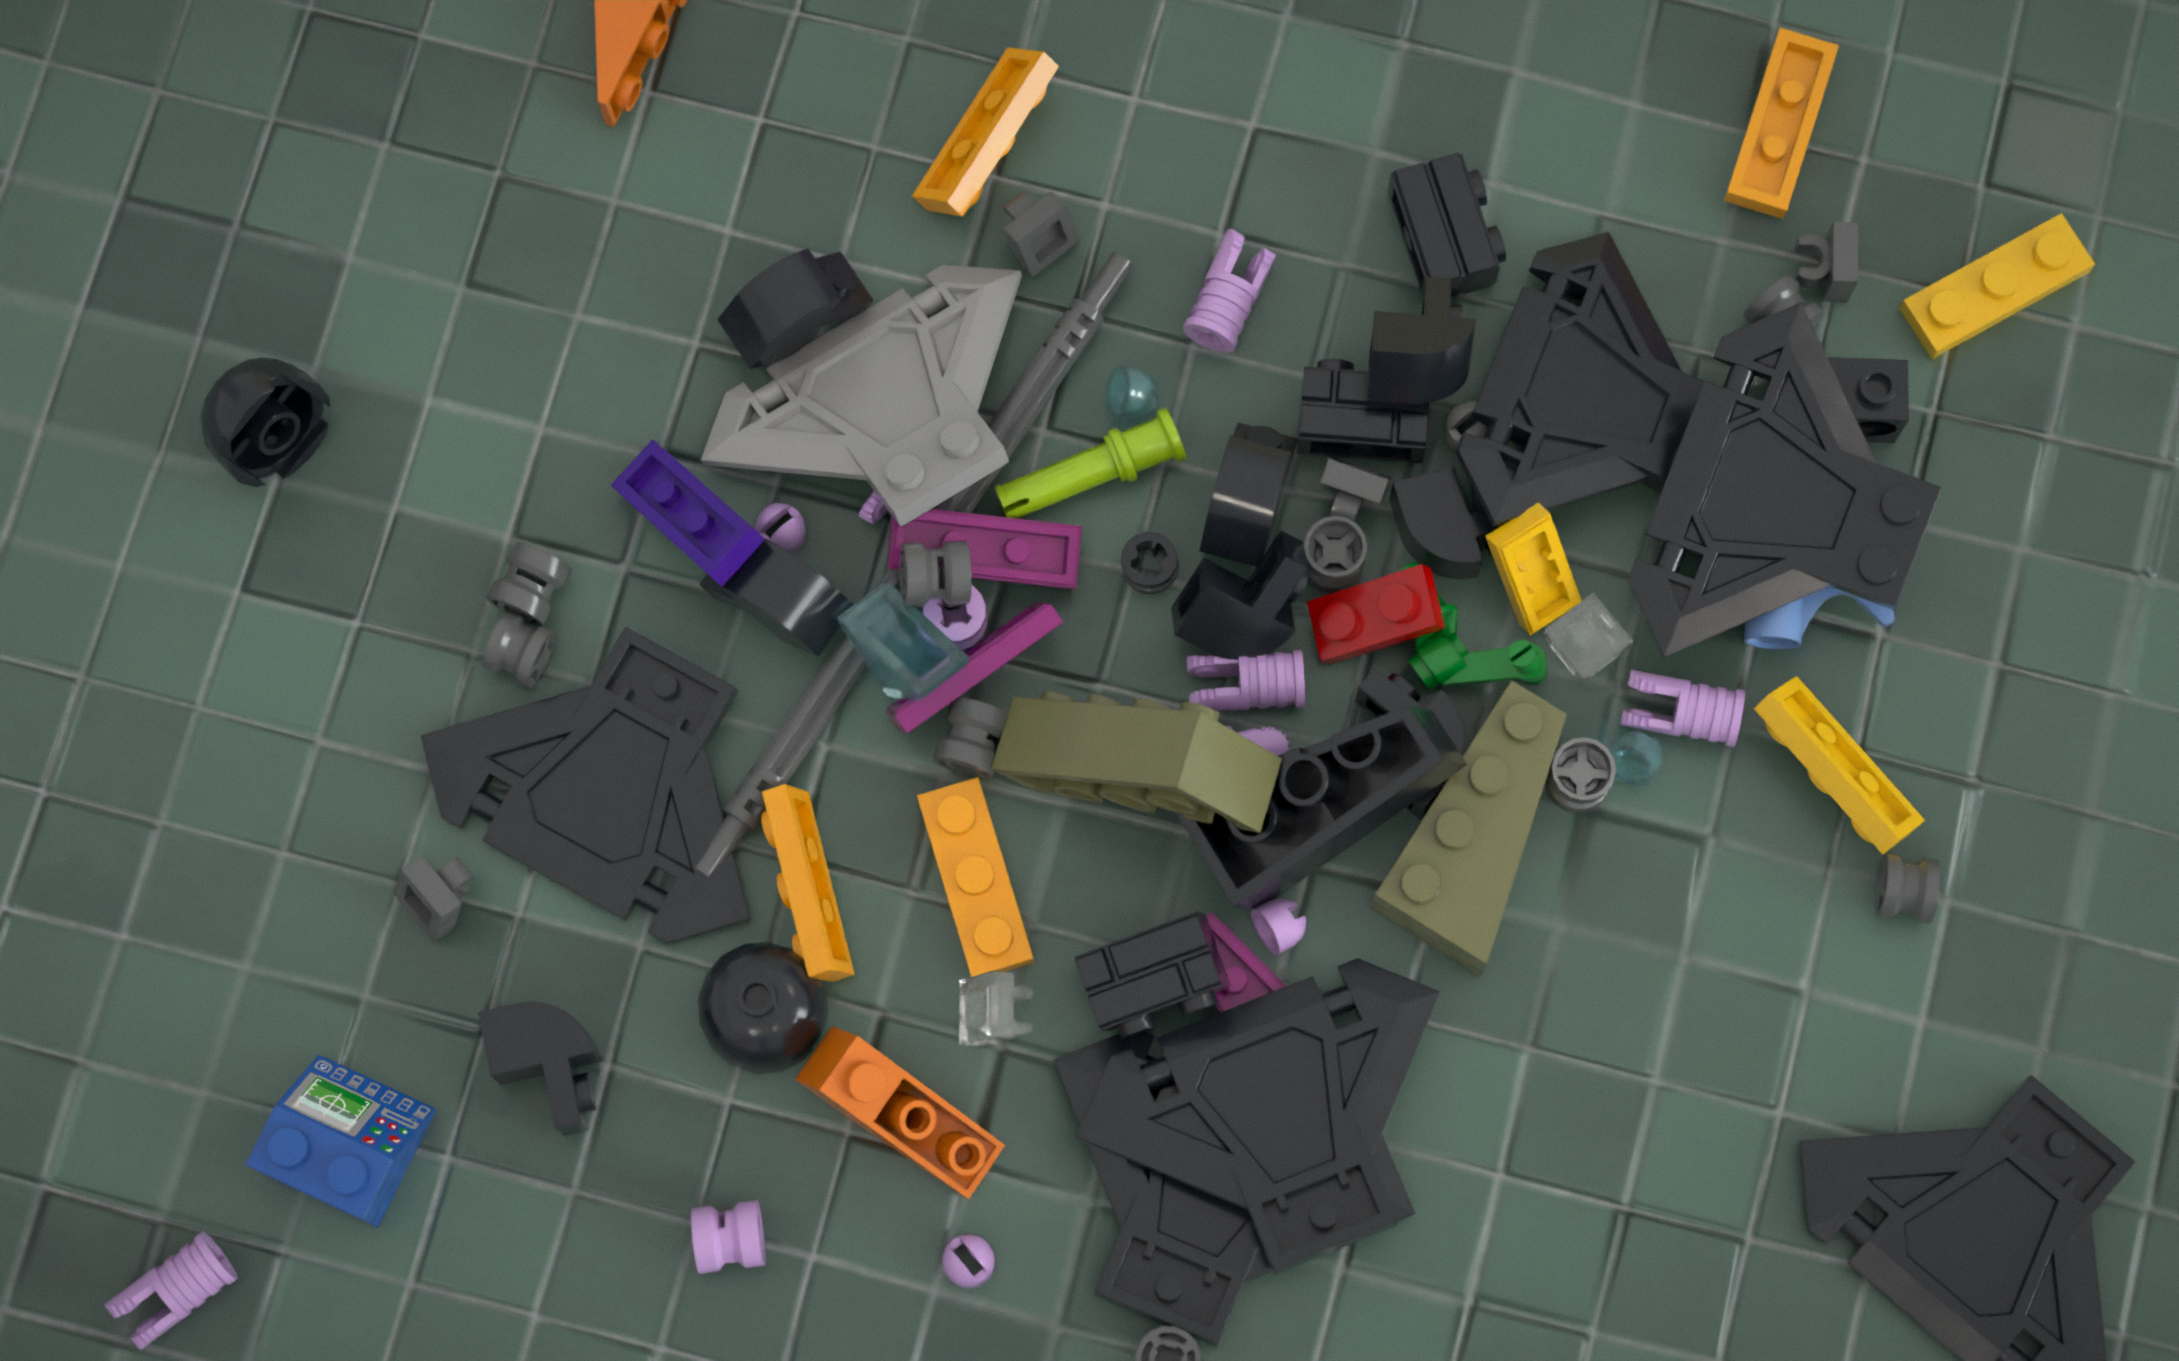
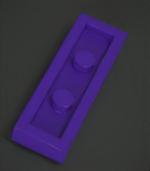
[611,439,765,587]

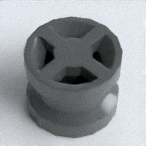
[1743,274,1824,326]
[482,610,557,689]
[1875,853,1940,924]

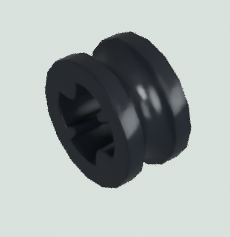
[1121,532,1179,595]

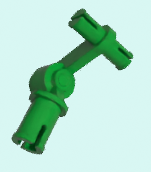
[1395,562,1548,690]

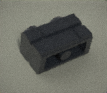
[1387,153,1506,298]
[1297,359,1429,463]
[1075,911,1231,1039]

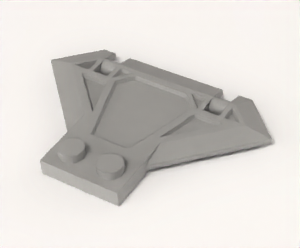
[701,264,1022,527]

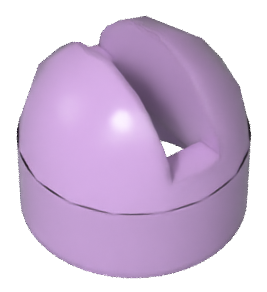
[755,503,807,554]
[1251,898,1306,955]
[942,1234,995,1288]

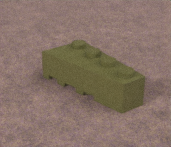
[1370,680,1567,977]
[991,691,1282,833]

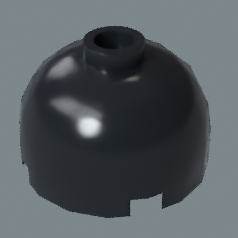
[200,357,330,487]
[698,942,828,1074]

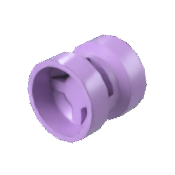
[691,1200,766,1274]

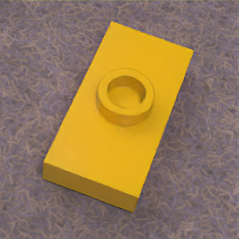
[1485,502,1582,635]

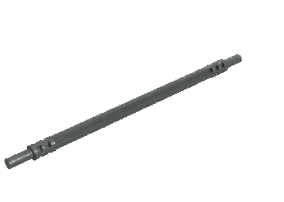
[695,253,1133,876]

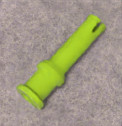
[994,407,1187,519]

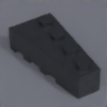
[1176,705,1467,909]

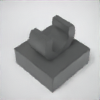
[1002,191,1080,278]
[1794,221,1859,303]
[1320,456,1392,523]
[394,855,474,943]

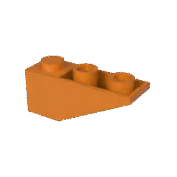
[594,0,688,128]
[795,1026,1005,1199]

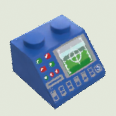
[245,1055,437,1228]

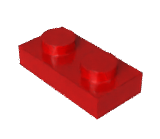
[1307,564,1445,665]

